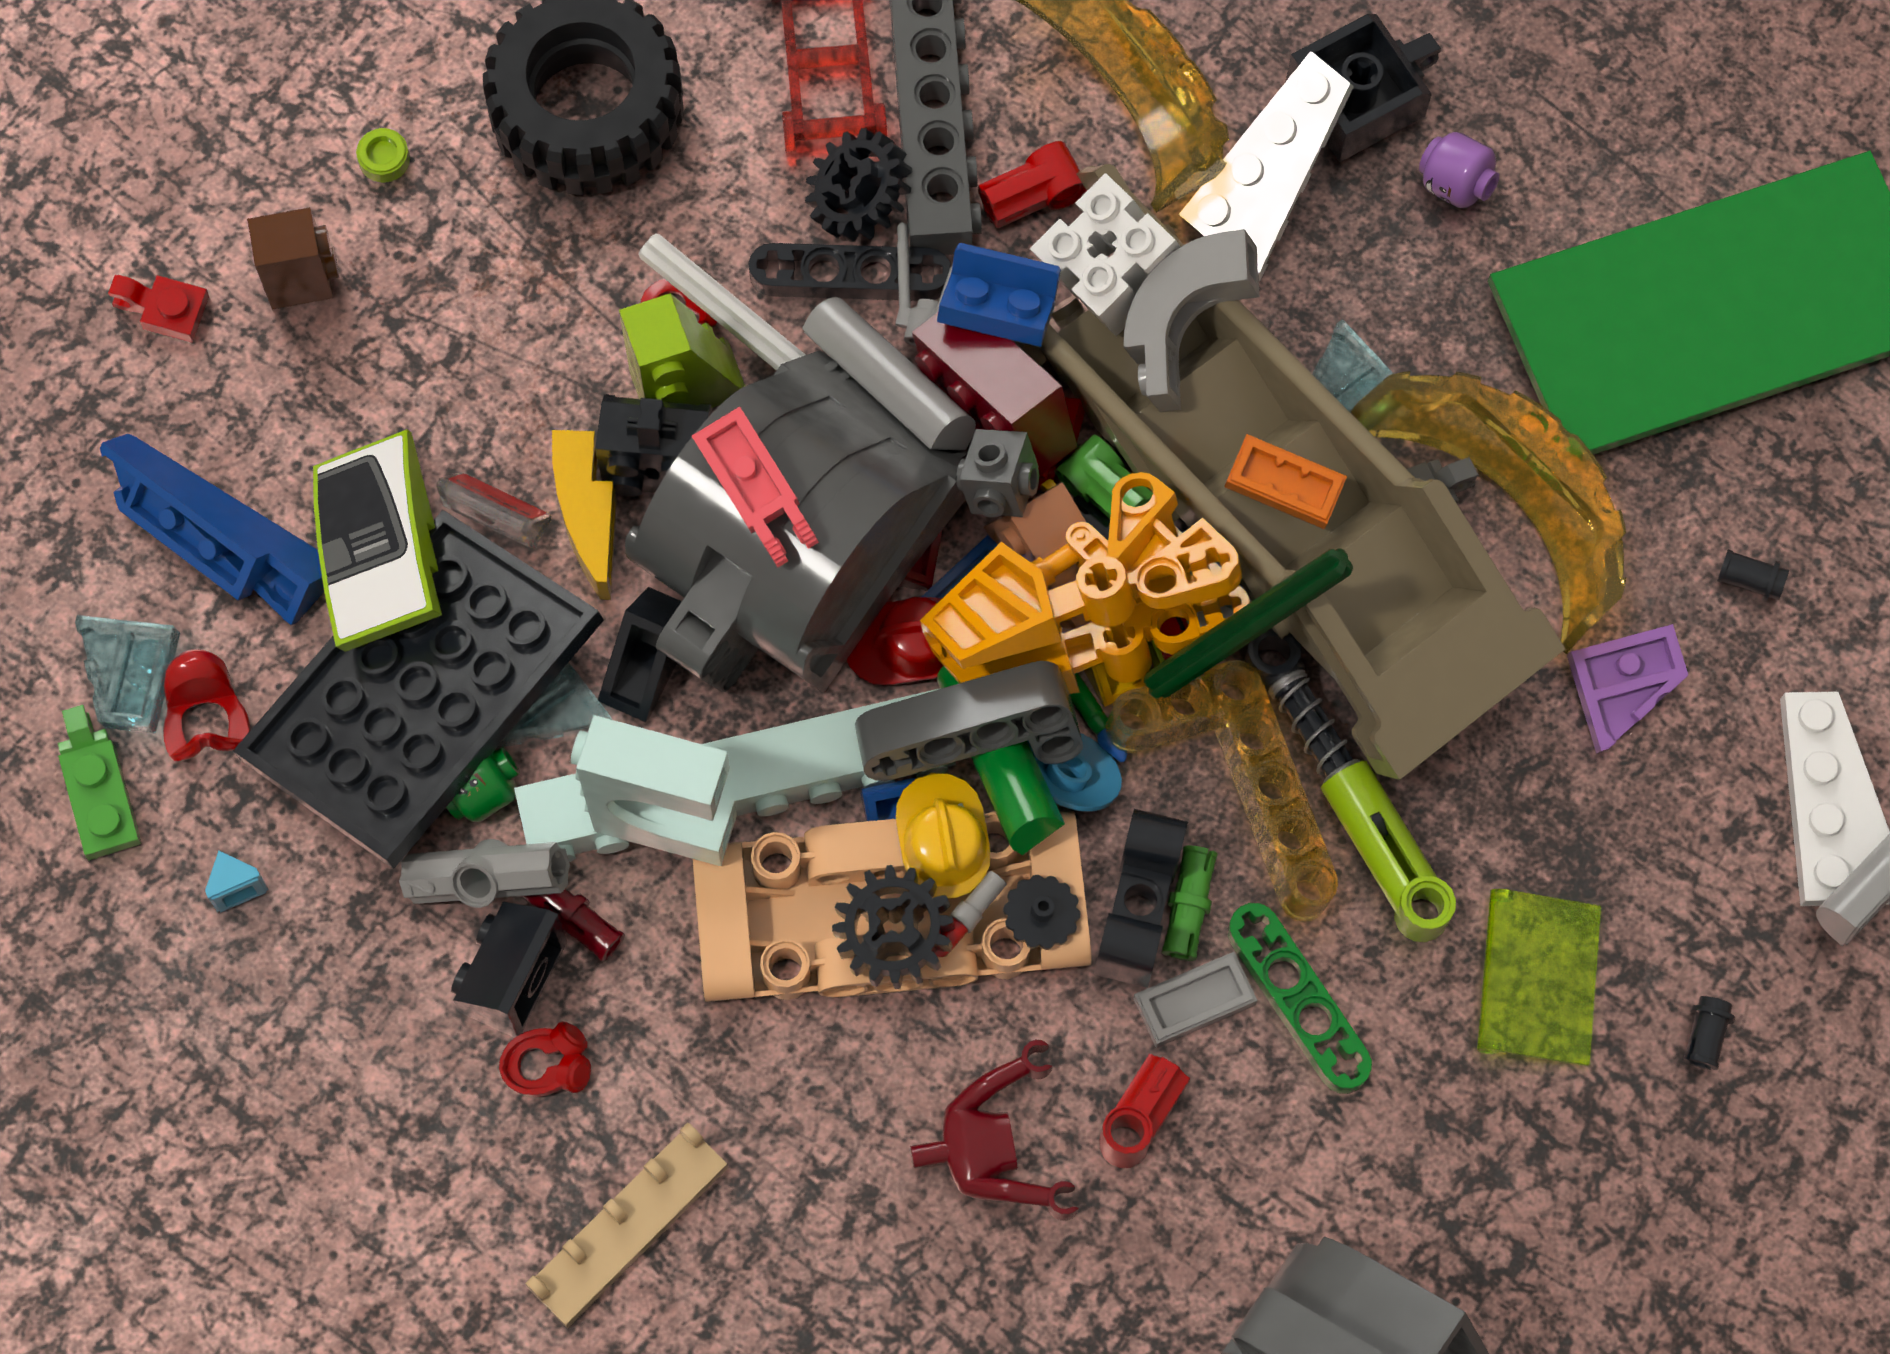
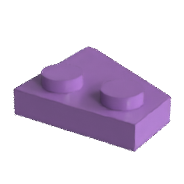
[1567,624,1689,754]

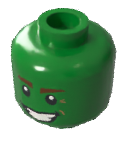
[446,747,520,822]

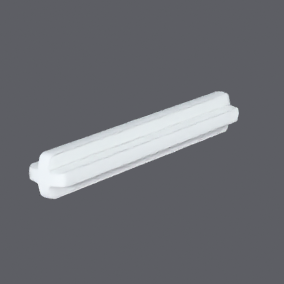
[638,234,806,370]

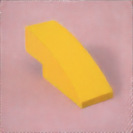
[552,430,617,600]

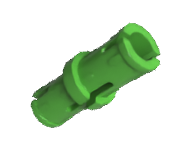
[1161,845,1218,961]

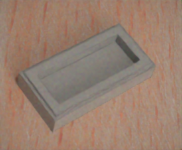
[1133,952,1257,1048]

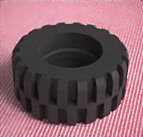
[483,0,684,195]

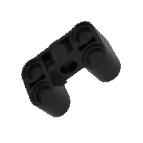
[1094,809,1188,988]

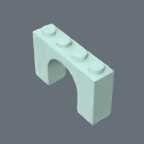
[571,715,737,866]

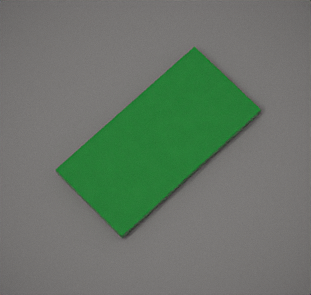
[1487,151,1890,464]

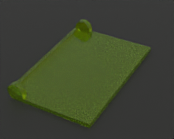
[1477,889,1601,1066]

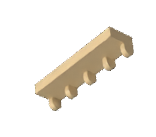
[525,1122,728,1329]

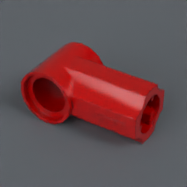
[978,141,1087,229]
[1099,1053,1190,1168]

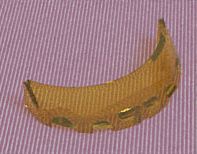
[1016,0,1229,213]
[1350,371,1627,655]

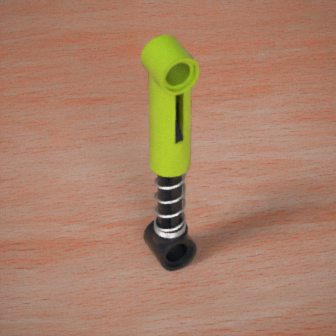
[1243,628,1456,942]

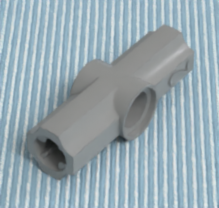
[399,839,570,908]

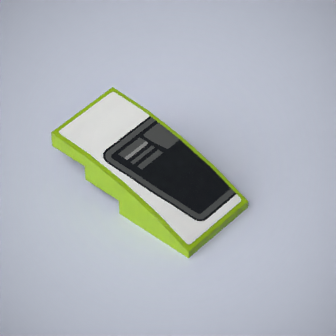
[313,429,442,652]

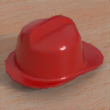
[847,596,943,685]

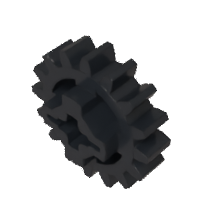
[805,128,912,242]
[832,865,955,989]

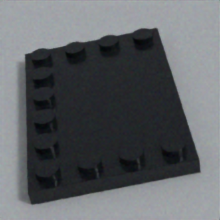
[233,510,604,869]

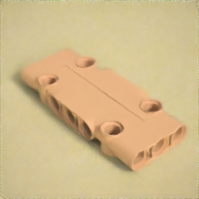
[693,811,1091,1002]

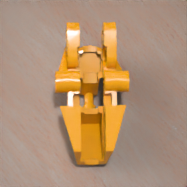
[920,472,1250,694]

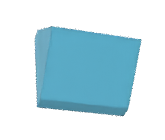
[205,850,268,913]

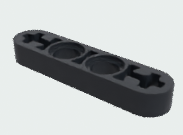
[748,243,951,301]

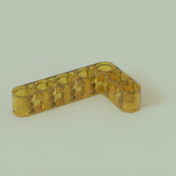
[1105,660,1338,922]

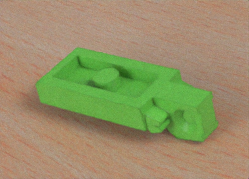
[58,705,142,860]

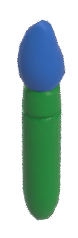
[1070,673,1128,762]

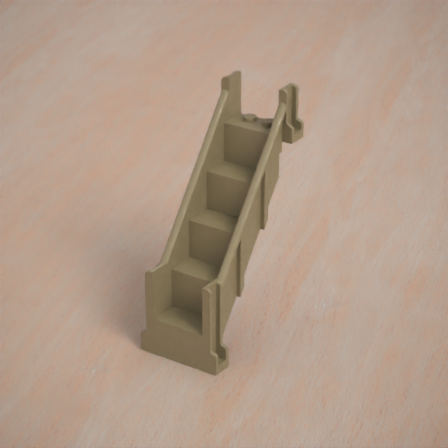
[1012,164,1565,780]

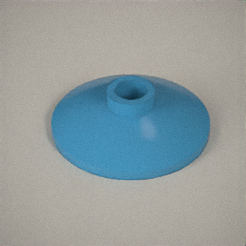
[1027,733,1122,811]

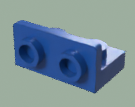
[937,243,1061,347]

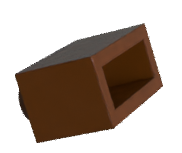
[247,207,340,310]

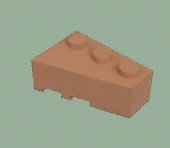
[984,482,1092,633]

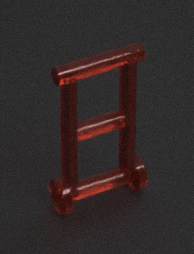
[771,0,887,153]

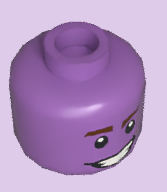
[1419,132,1499,208]

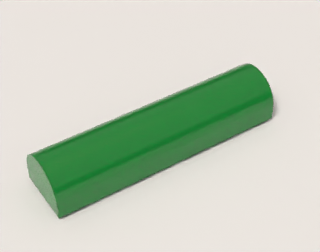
[937,666,1065,855]

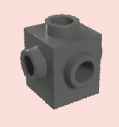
[956,429,1039,517]

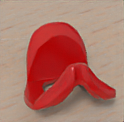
[163,649,250,761]

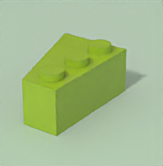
[619,293,745,408]

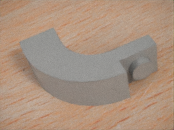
[1124,229,1260,412]

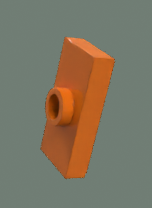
[1224,434,1347,529]

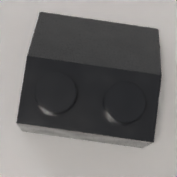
[451,902,567,1038]

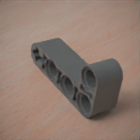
[855,661,1083,781]

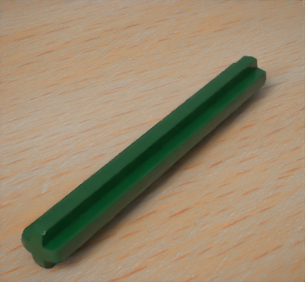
[1144,548,1353,699]

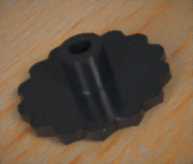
[1003,875,1081,950]

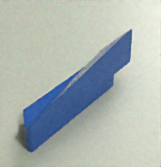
[100,434,324,625]

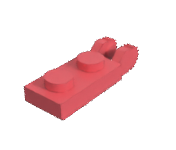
[692,406,819,568]

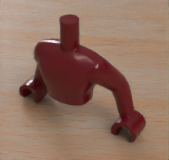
[910,1039,1079,1221]

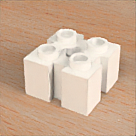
[1030,173,1181,336]

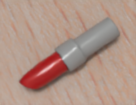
[935,871,1007,957]

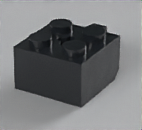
[1285,14,1441,163]
[595,394,712,497]

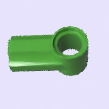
[1054,434,1153,519]

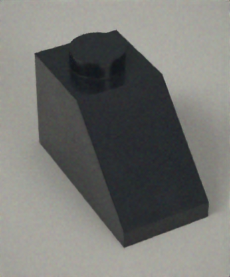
[597,587,682,722]

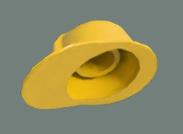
[896,773,990,899]

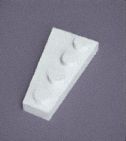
[1179,52,1354,281]
[1780,692,1890,906]

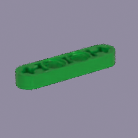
[1228,903,1372,1094]

